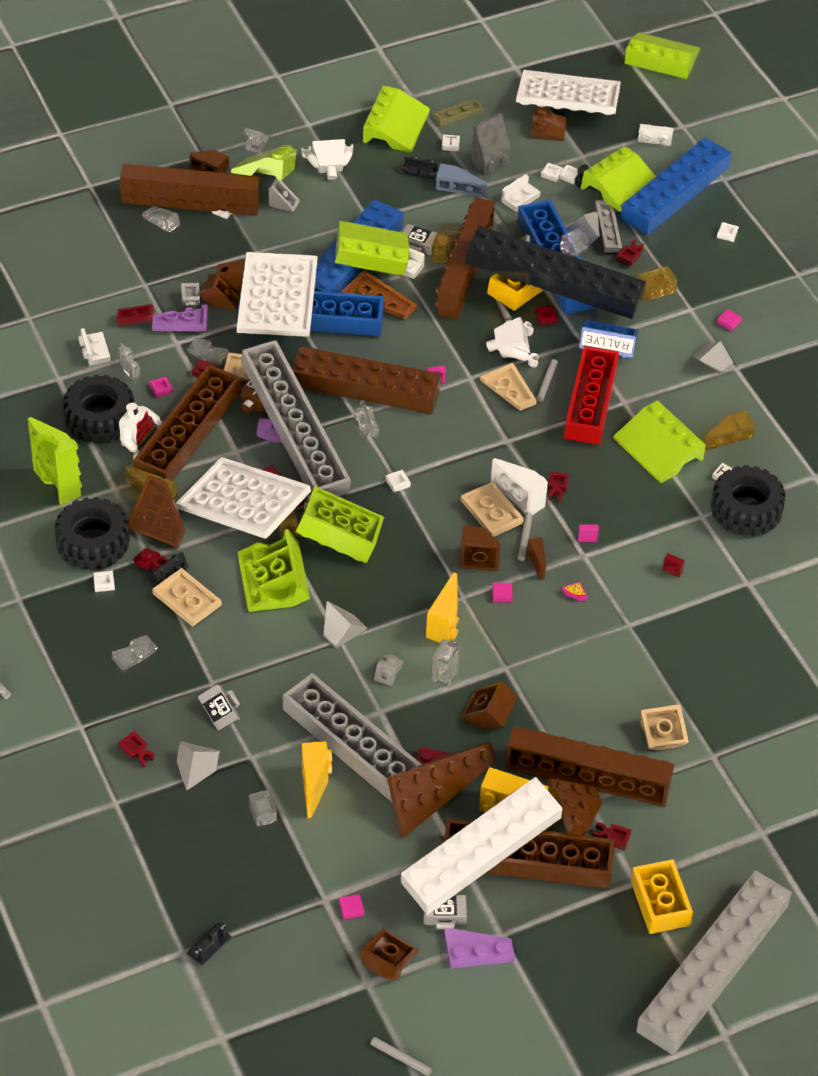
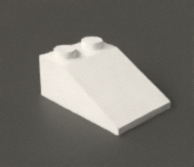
[491,458,548,515]

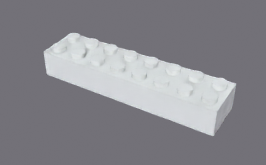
[401,777,562,914]

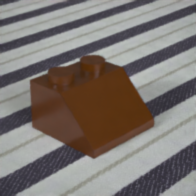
[460,525,501,571]
[460,681,518,730]

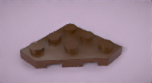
[128,475,186,549]
[546,778,602,836]

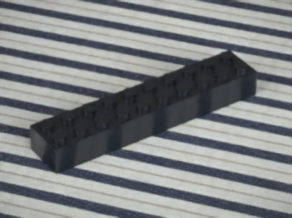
[465,225,647,320]

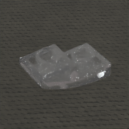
[187,338,229,366]
[119,343,140,382]
[111,635,158,671]

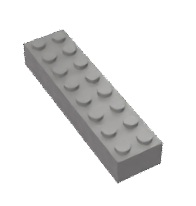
[283,673,422,802]

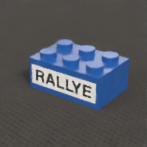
[579,320,639,359]

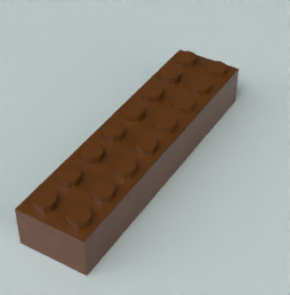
[120,164,260,216]
[435,197,495,320]
[292,346,442,414]
[133,364,241,485]
[505,726,674,807]
[443,819,615,889]

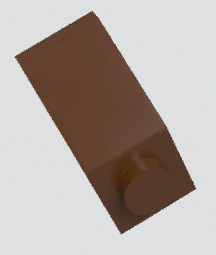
[189,150,229,173]
[199,275,240,311]

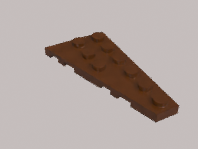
[387,742,495,838]

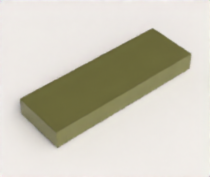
[433,98,484,127]

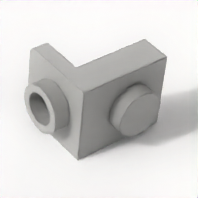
[181,283,200,308]
[374,655,403,686]

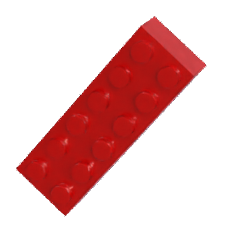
[564,346,619,445]

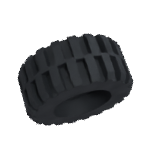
[63,374,134,444]
[711,465,786,537]
[55,497,130,570]

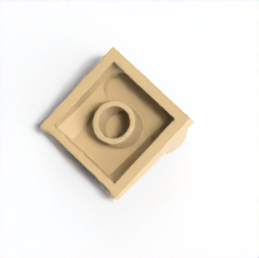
[640,704,689,751]

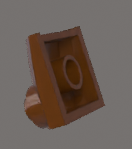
[531,107,567,141]
[359,928,419,980]

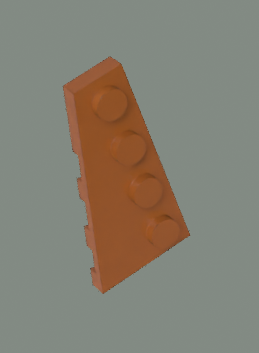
[341,270,417,319]

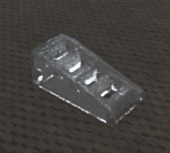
[142,206,180,232]

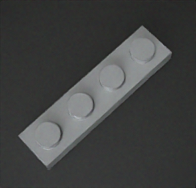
[594,200,622,253]

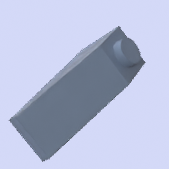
[436,164,487,198]

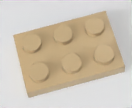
[461,481,524,537]
[153,568,222,627]

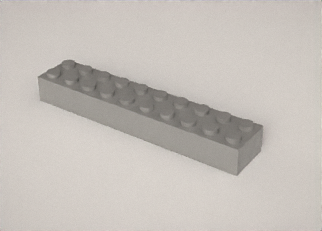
[241,340,351,497]
[636,870,792,1055]

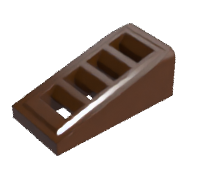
[526,537,546,580]

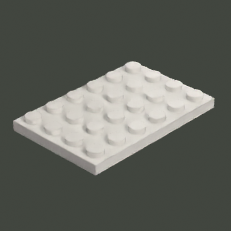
[516,70,621,115]
[237,252,317,337]
[176,457,311,539]

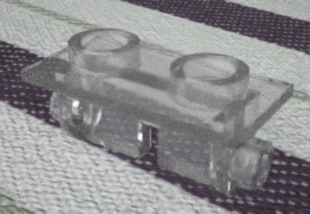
[355,400,379,440]

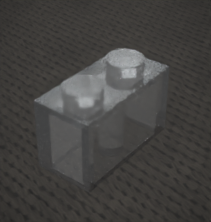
[432,639,461,687]

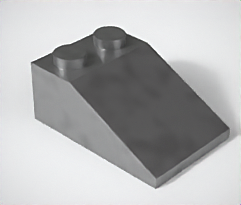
[471,112,511,175]

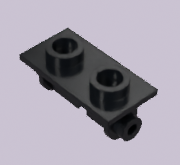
[402,156,438,178]
[149,551,189,585]
[186,922,232,966]

